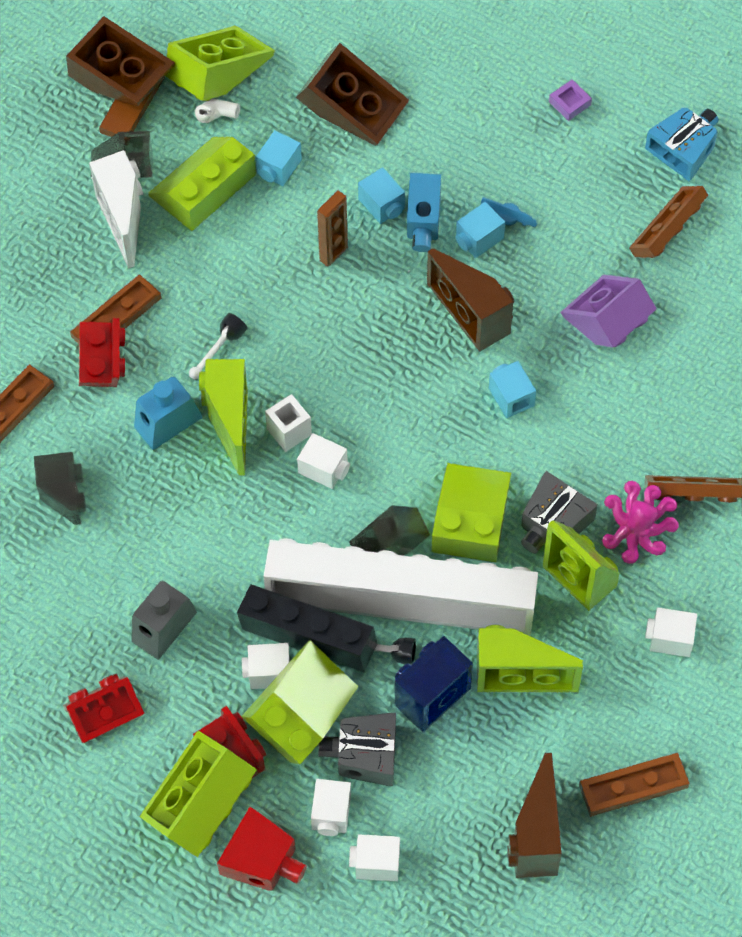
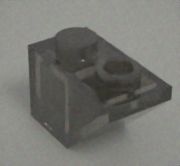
[91,131,153,179]
[34,452,86,525]
[349,505,430,556]

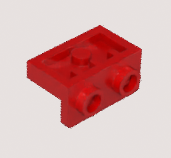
[79,318,125,387]
[63,673,145,743]
[193,706,266,778]

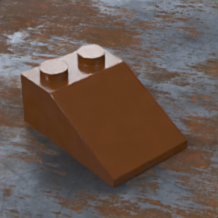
[66,16,175,106]
[296,43,409,146]
[427,248,514,352]
[507,753,562,878]

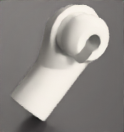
[195,98,240,123]

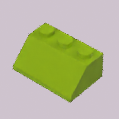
[148,137,256,231]
[139,731,257,858]

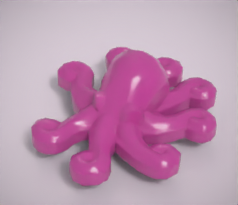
[602,481,679,564]

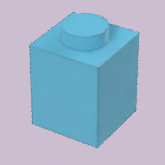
[256,130,302,186]
[358,167,405,224]
[455,202,505,258]
[489,361,536,419]

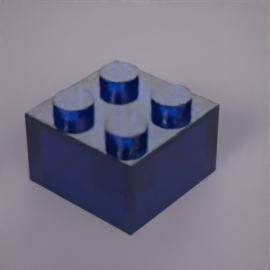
[395,636,473,732]

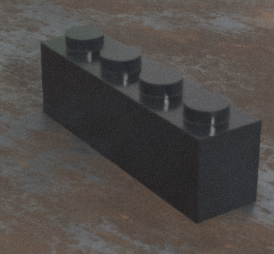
[237,584,378,672]

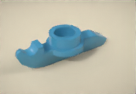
[481,197,537,227]

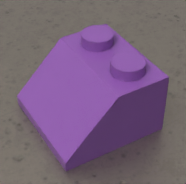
[561,275,657,347]

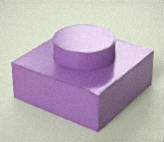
[549,79,592,121]

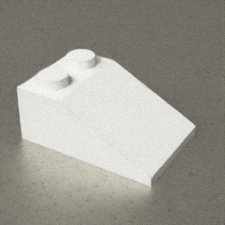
[89,150,143,269]

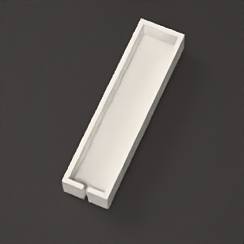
[264,538,538,636]

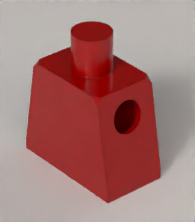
[217,807,307,891]

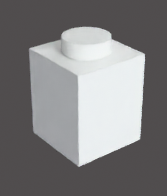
[265,394,312,452]
[297,433,350,489]
[645,607,697,657]
[242,643,290,689]
[311,779,351,836]
[349,834,400,881]

